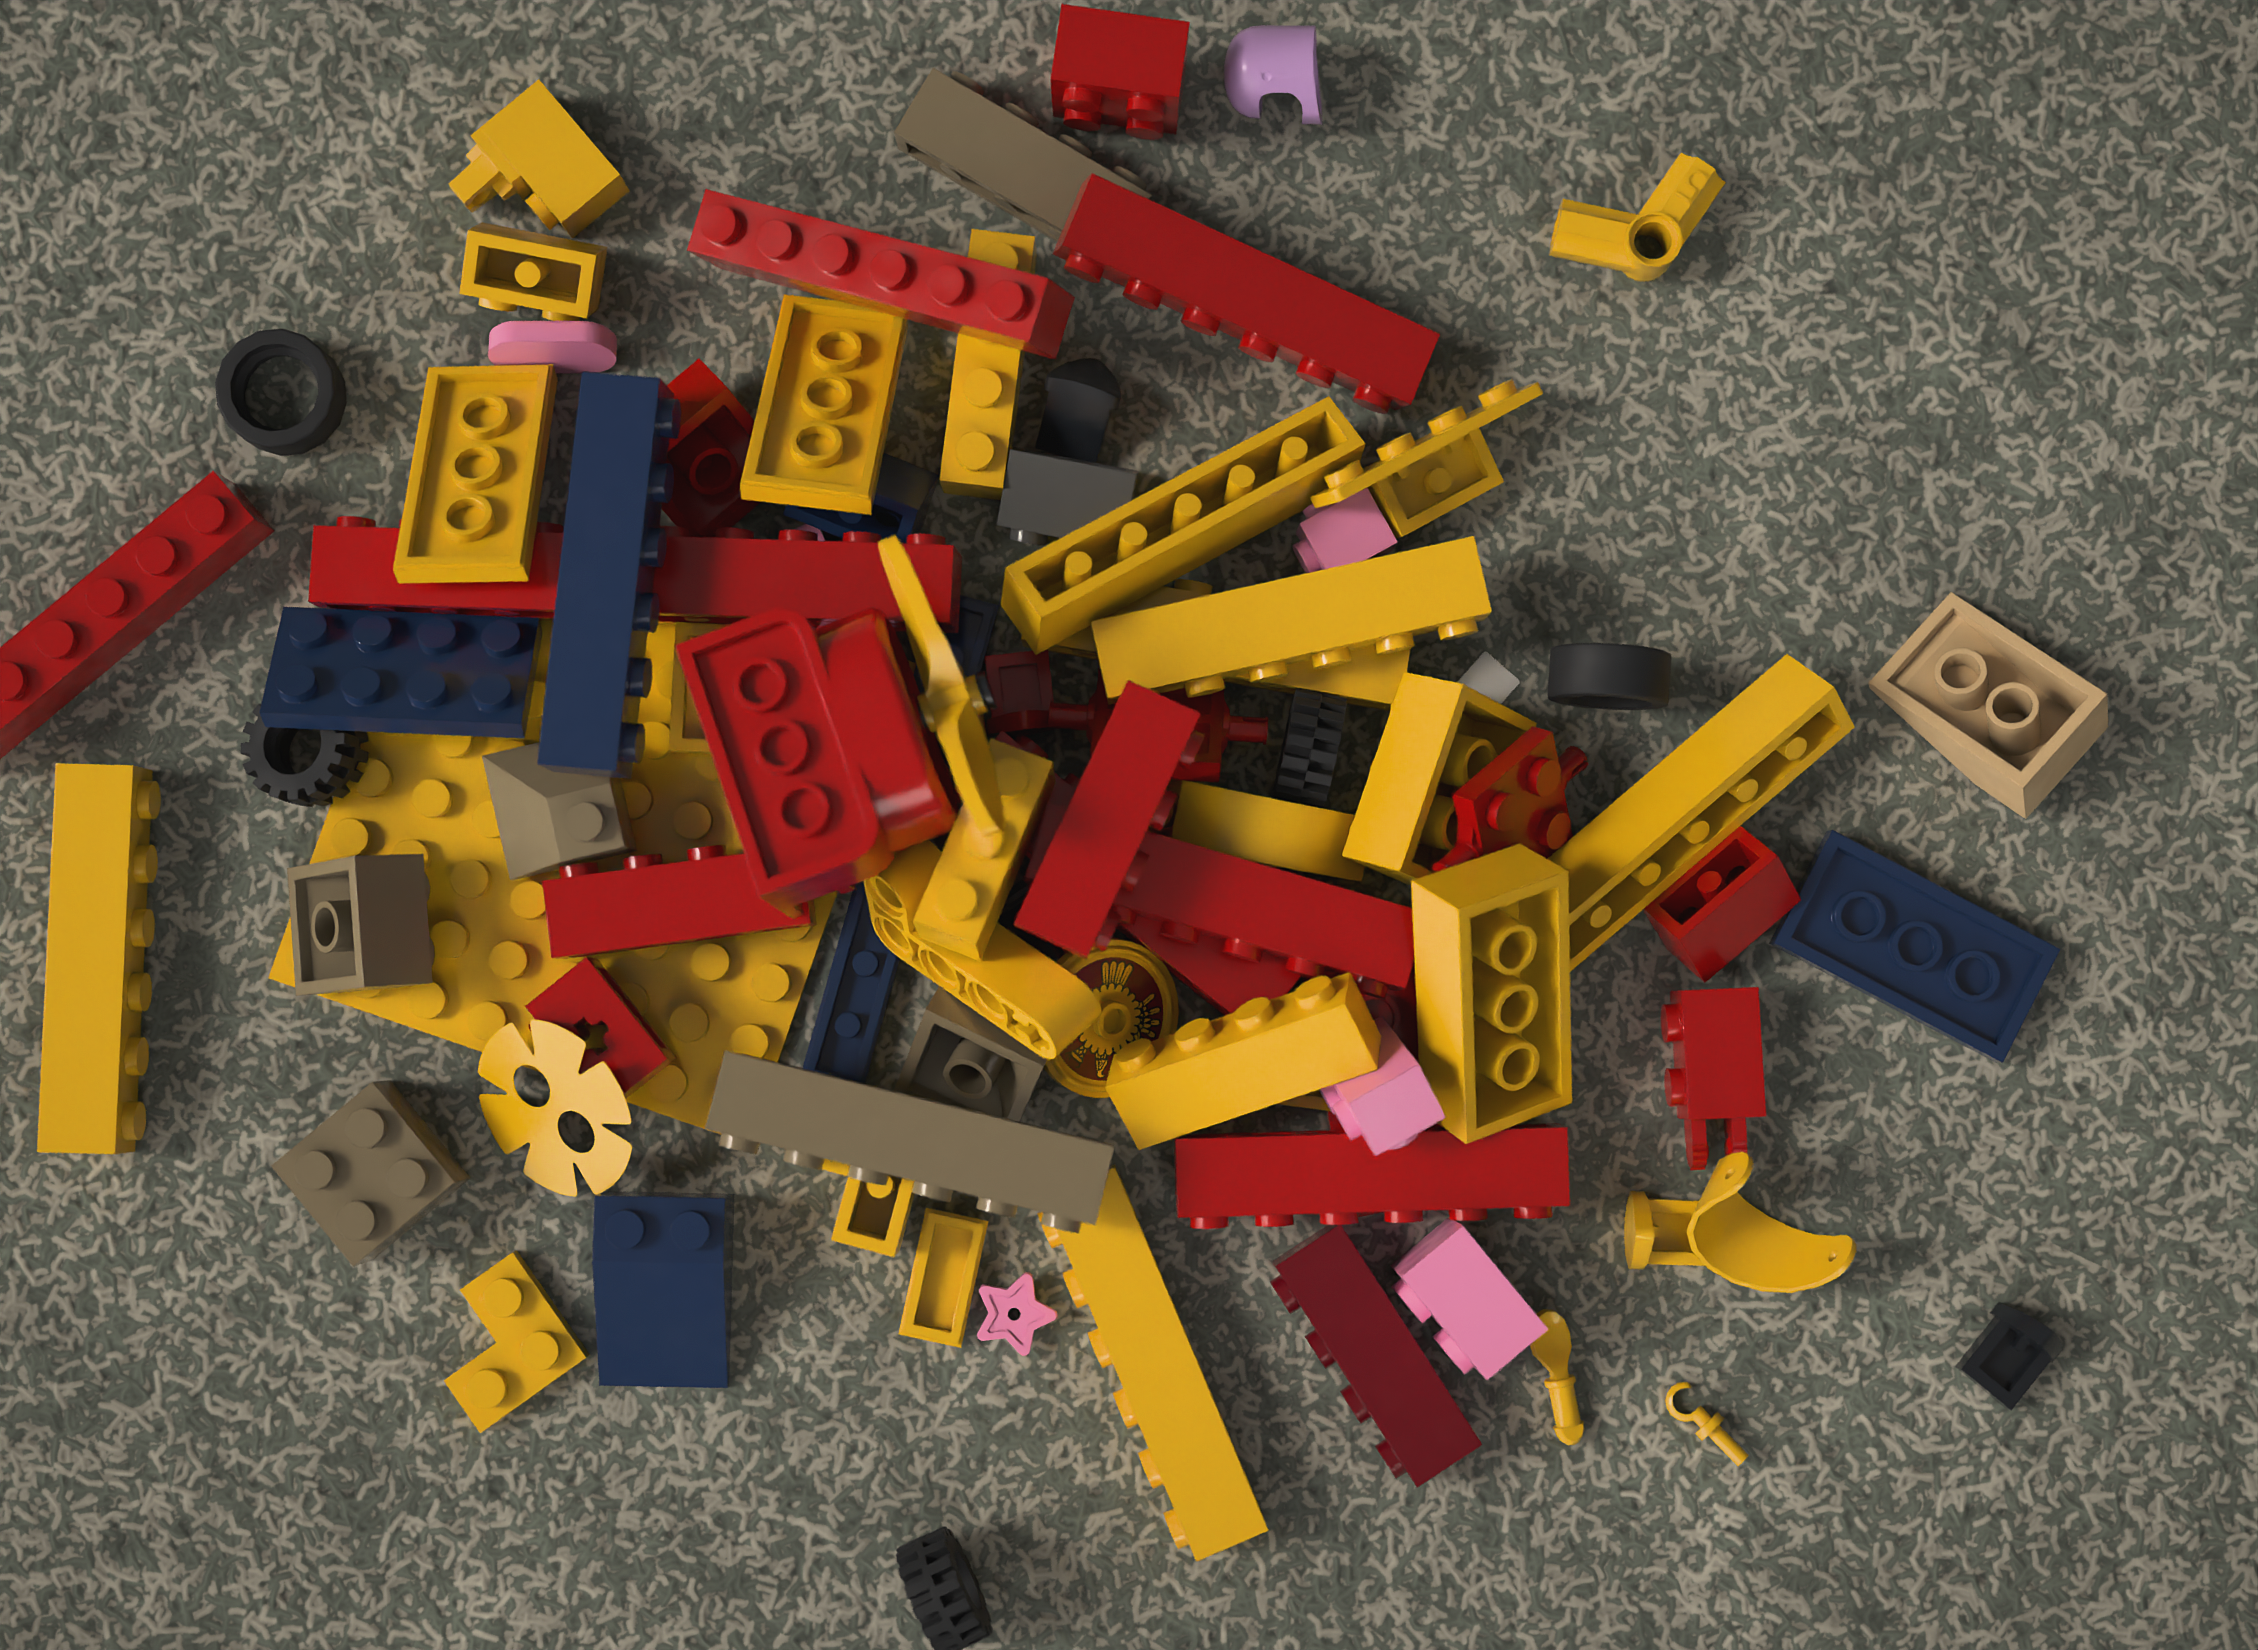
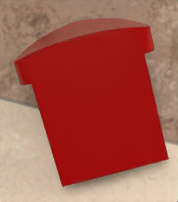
[985,649,1058,736]

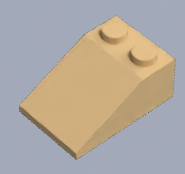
[1869,592,2108,819]

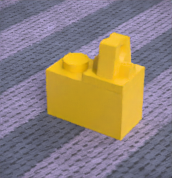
[449,79,630,239]

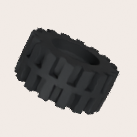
[241,703,369,807]
[896,1526,993,1650]

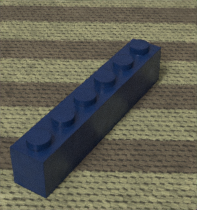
[537,372,681,779]

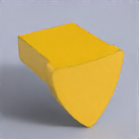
[1624,1191,1705,1270]

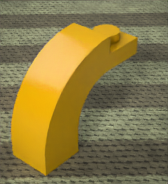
[1147,779,1365,881]

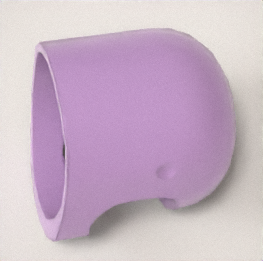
[1224,25,1322,125]

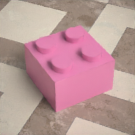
[1390,1217,1548,1380]

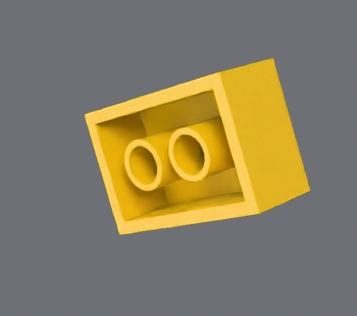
[1342,672,1537,886]

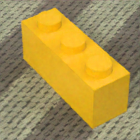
[913,738,1056,961]

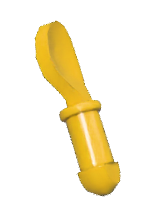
[1530,1309,1584,1445]

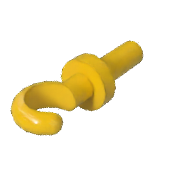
[1665,1382,1749,1466]

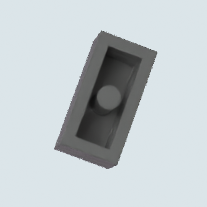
[996,447,1139,546]

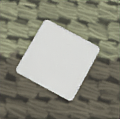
[1457,652,1519,704]

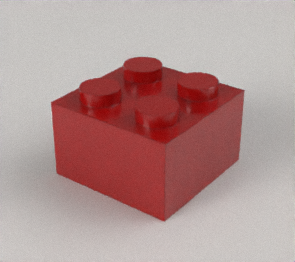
[1050,4,1190,140]

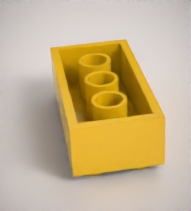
[1411,844,1572,1144]

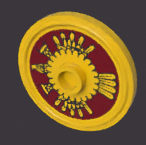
[1044,938,1179,1098]

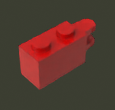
[1661,987,1766,1170]

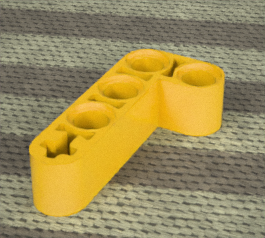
[864,840,1101,1060]

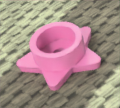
[977,1272,1058,1356]

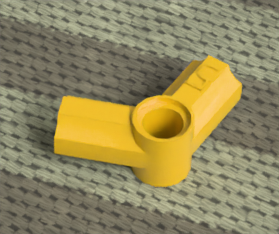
[1549,153,1726,281]

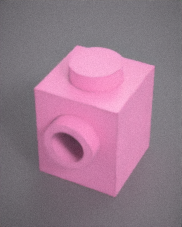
[1293,488,1398,573]

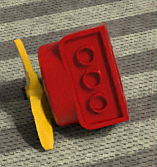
[675,535,1006,920]

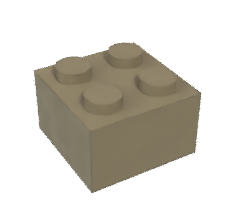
[271,1080,470,1267]

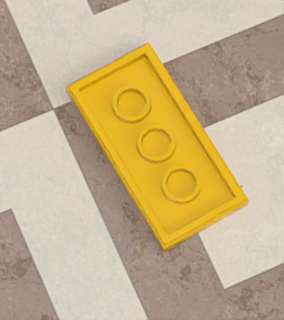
[740,294,909,515]
[393,364,558,583]

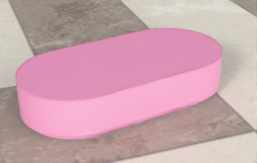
[488,321,617,373]

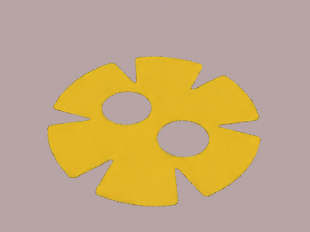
[478,1019,632,1197]

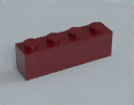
[1269,1225,1483,1488]

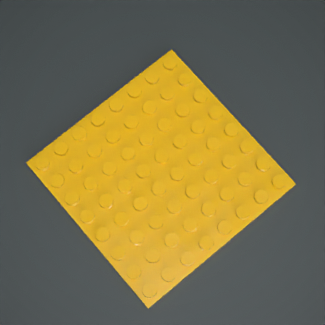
[268,620,917,1135]

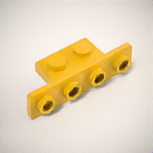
[1310,379,1544,538]

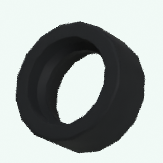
[215,329,347,456]
[1548,643,1671,710]

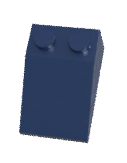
[592,1191,735,1388]

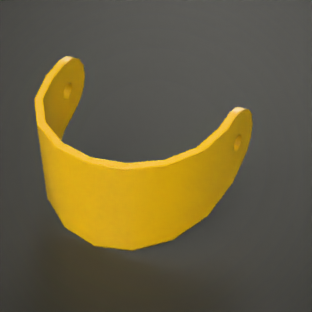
[1686,1152,1857,1293]

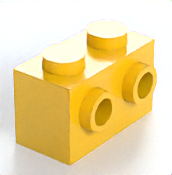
[459,222,607,321]

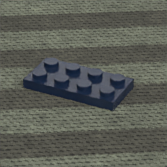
[259,607,543,738]
[1769,830,2060,1063]

